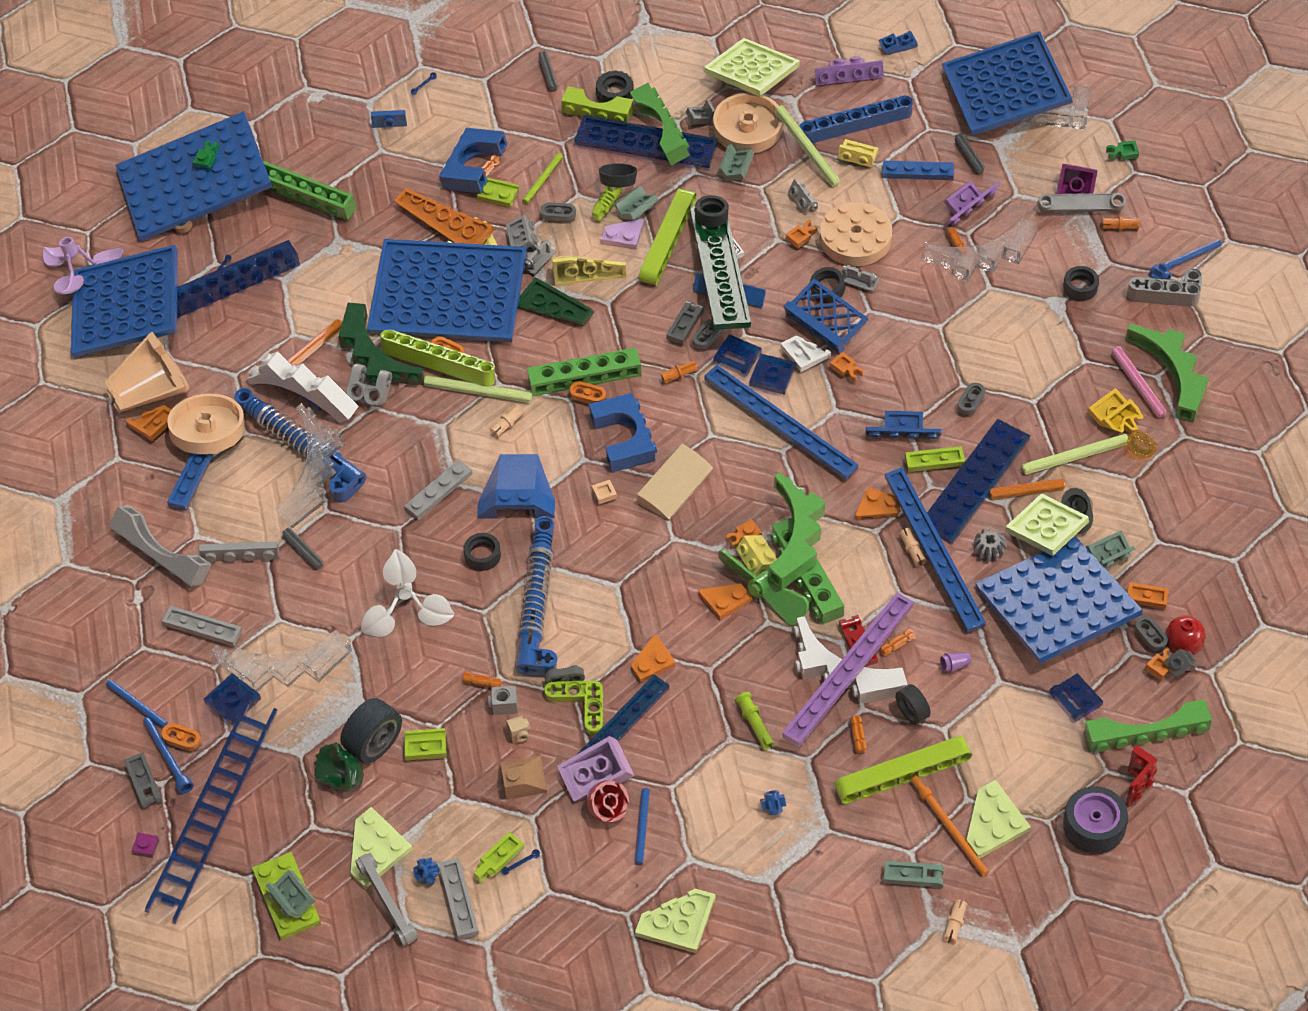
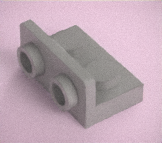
[506,215,539,250]

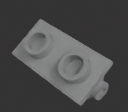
[788,179,818,215]
[524,240,556,275]
[842,265,880,292]

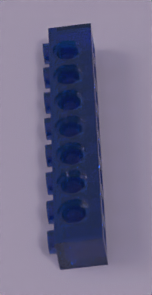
[177,240,300,318]

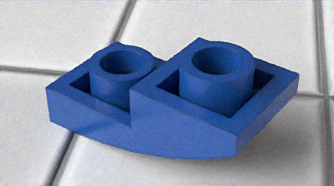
[879,31,918,54]

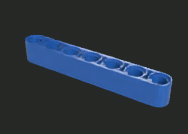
[799,95,913,143]

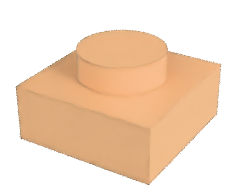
[592,480,617,504]

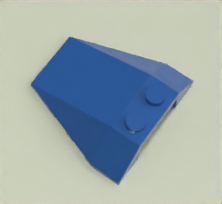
[478,454,555,519]

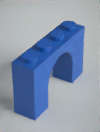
[439,128,508,193]
[589,393,657,473]

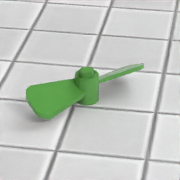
[718,549,809,626]

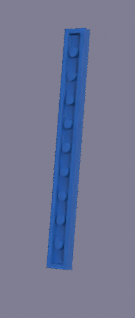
[704,365,859,480]
[885,467,986,633]

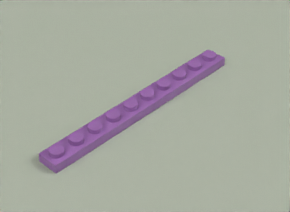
[782,593,914,747]

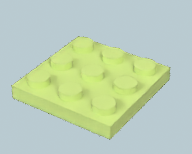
[1006,494,1089,556]

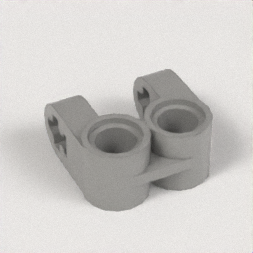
[347,364,392,406]

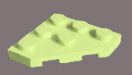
[966,780,1031,859]
[351,807,413,889]
[635,889,716,953]

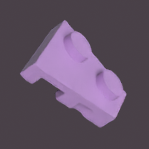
[601,219,644,249]

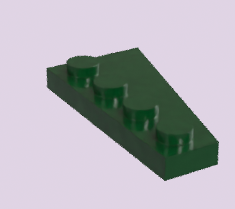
[518,277,594,326]

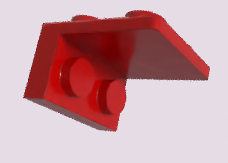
[1125,745,1158,807]

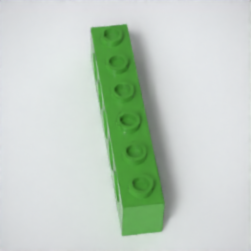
[263,161,356,220]
[527,348,642,397]
[770,517,844,625]

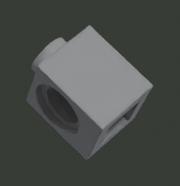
[488,686,518,715]

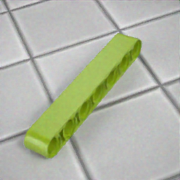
[639,188,697,286]
[381,330,495,386]
[833,736,972,804]

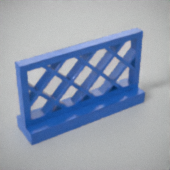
[784,279,868,354]

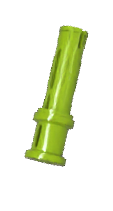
[734,692,775,750]

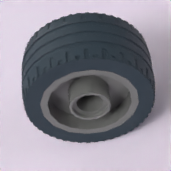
[340,698,402,763]

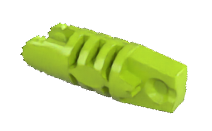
[592,186,623,221]

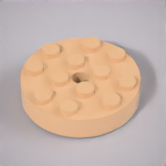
[713,93,783,153]
[820,202,892,266]
[167,394,245,454]

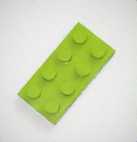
[252,852,321,940]

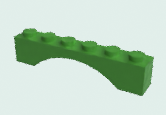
[630,82,690,165]
[1084,699,1212,753]

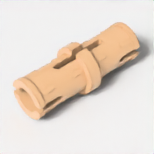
[490,404,525,438]
[899,528,927,567]
[943,900,967,944]

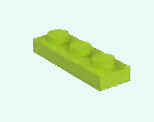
[905,446,965,472]

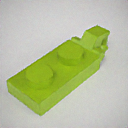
[473,832,525,883]

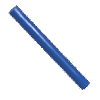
[1164,239,1222,268]
[106,679,168,728]
[635,788,650,866]

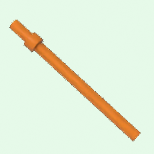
[911,776,989,877]

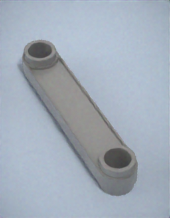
[1037,193,1126,212]
[355,853,418,946]

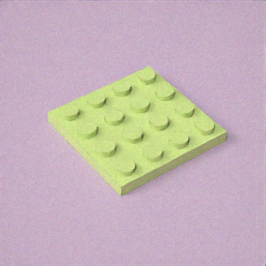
[704,38,800,96]

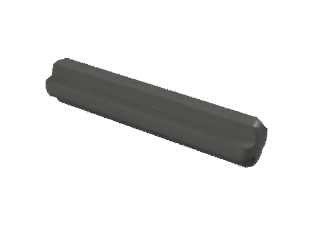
[538,51,558,91]
[955,133,985,174]
[282,527,324,570]

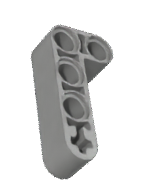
[1127,268,1202,306]

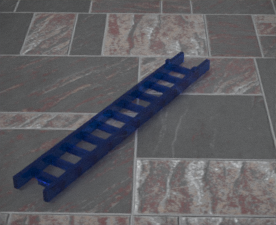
[145,697,278,924]

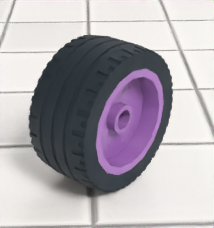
[1063,786,1128,854]

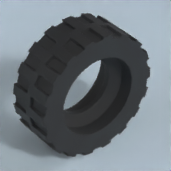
[596,70,634,103]

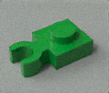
[192,140,219,169]
[1106,140,1139,160]

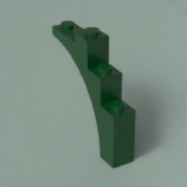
[338,302,424,386]

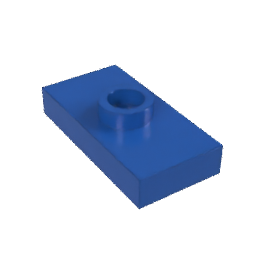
[371,110,407,128]

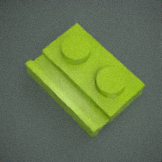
[477,178,520,208]
[404,728,447,761]

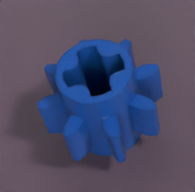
[1149,263,1172,280]
[760,790,787,815]
[413,857,439,884]

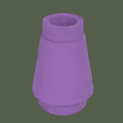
[940,653,971,673]

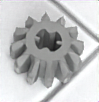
[973,528,1007,562]

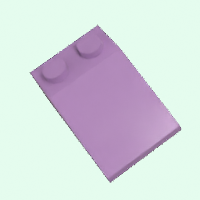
[557,736,635,802]

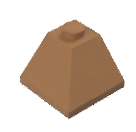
[500,755,547,800]

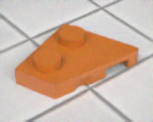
[698,584,752,620]

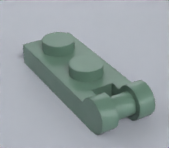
[884,860,944,889]

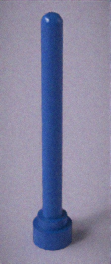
[143,717,194,794]

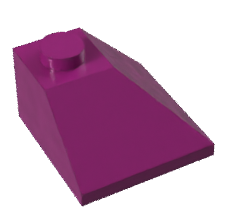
[1057,163,1098,194]

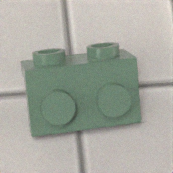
[719,144,754,181]
[615,186,658,221]
[1086,530,1135,568]
[266,870,316,919]

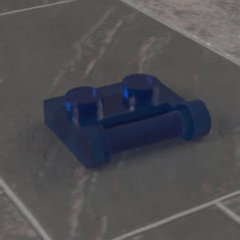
[713,334,762,376]
[1049,673,1103,722]

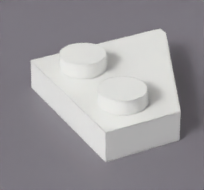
[781,336,831,372]

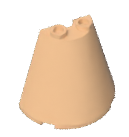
[104,332,190,413]

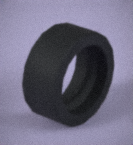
[695,195,729,227]
[1063,266,1099,301]
[810,267,846,303]
[463,533,501,571]
[895,684,931,725]

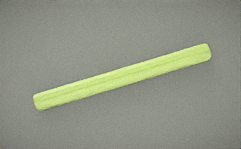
[775,105,840,187]
[424,375,532,403]
[1022,434,1129,475]

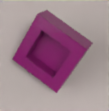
[131,832,159,858]

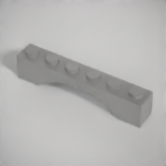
[109,506,212,586]

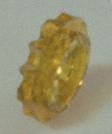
[1127,430,1158,458]

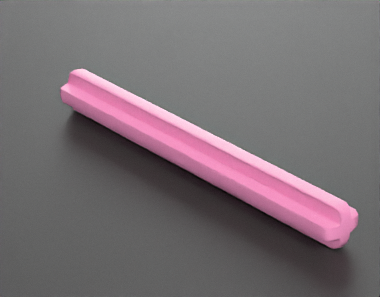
[1112,346,1167,418]

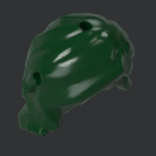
[314,742,364,792]

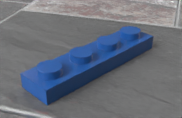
[883,160,954,180]
[167,453,214,511]

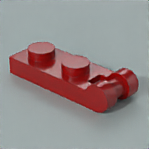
[839,615,878,667]

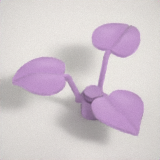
[43,237,124,294]

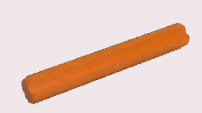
[287,319,342,366]
[989,478,1065,500]

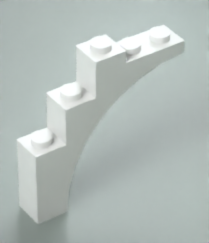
[246,351,358,423]
[794,616,908,704]

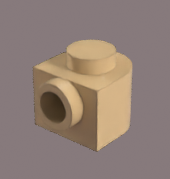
[506,715,530,743]

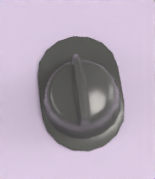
[1061,488,1093,534]

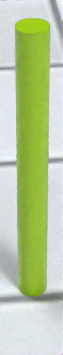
[522,153,563,205]

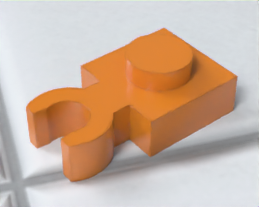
[786,220,818,249]
[830,352,863,382]
[726,519,762,549]
[1145,648,1171,681]

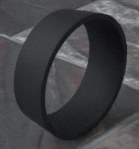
[599,163,637,188]

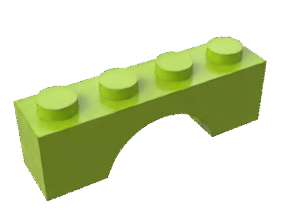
[561,86,634,126]

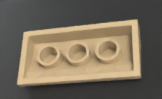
[637,444,713,521]

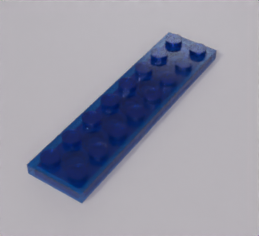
[574,115,718,168]
[927,418,1031,544]

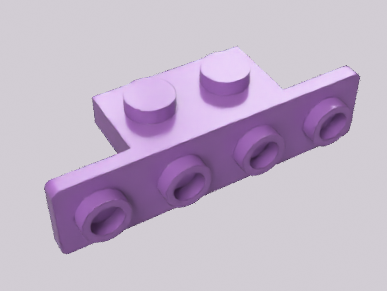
[815,56,884,85]
[943,180,1000,228]

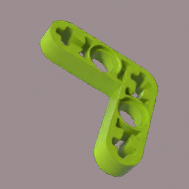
[544,681,603,736]

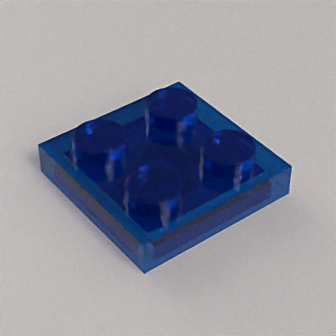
[749,353,796,395]
[203,673,261,725]

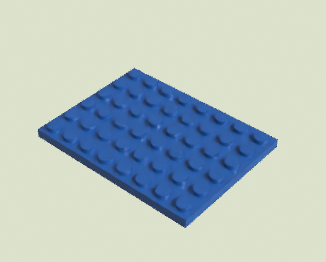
[115,111,273,242]
[367,239,527,342]

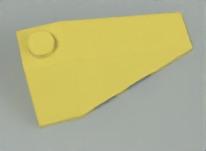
[552,256,627,286]

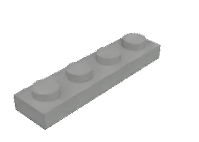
[404,460,473,520]
[199,541,280,562]
[162,605,243,647]
[439,858,479,940]

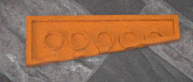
[394,188,495,244]

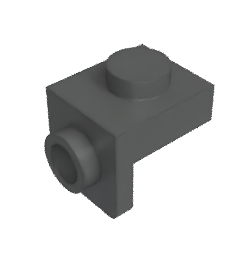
[685,100,715,124]
[1164,649,1197,677]

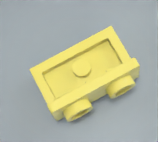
[838,139,879,167]
[736,535,777,576]

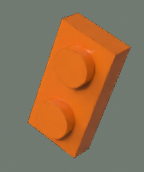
[1127,582,1169,609]

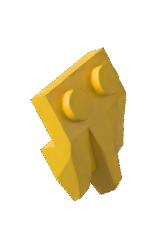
[1087,388,1144,433]

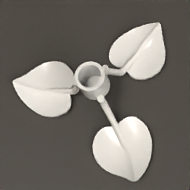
[361,549,454,637]

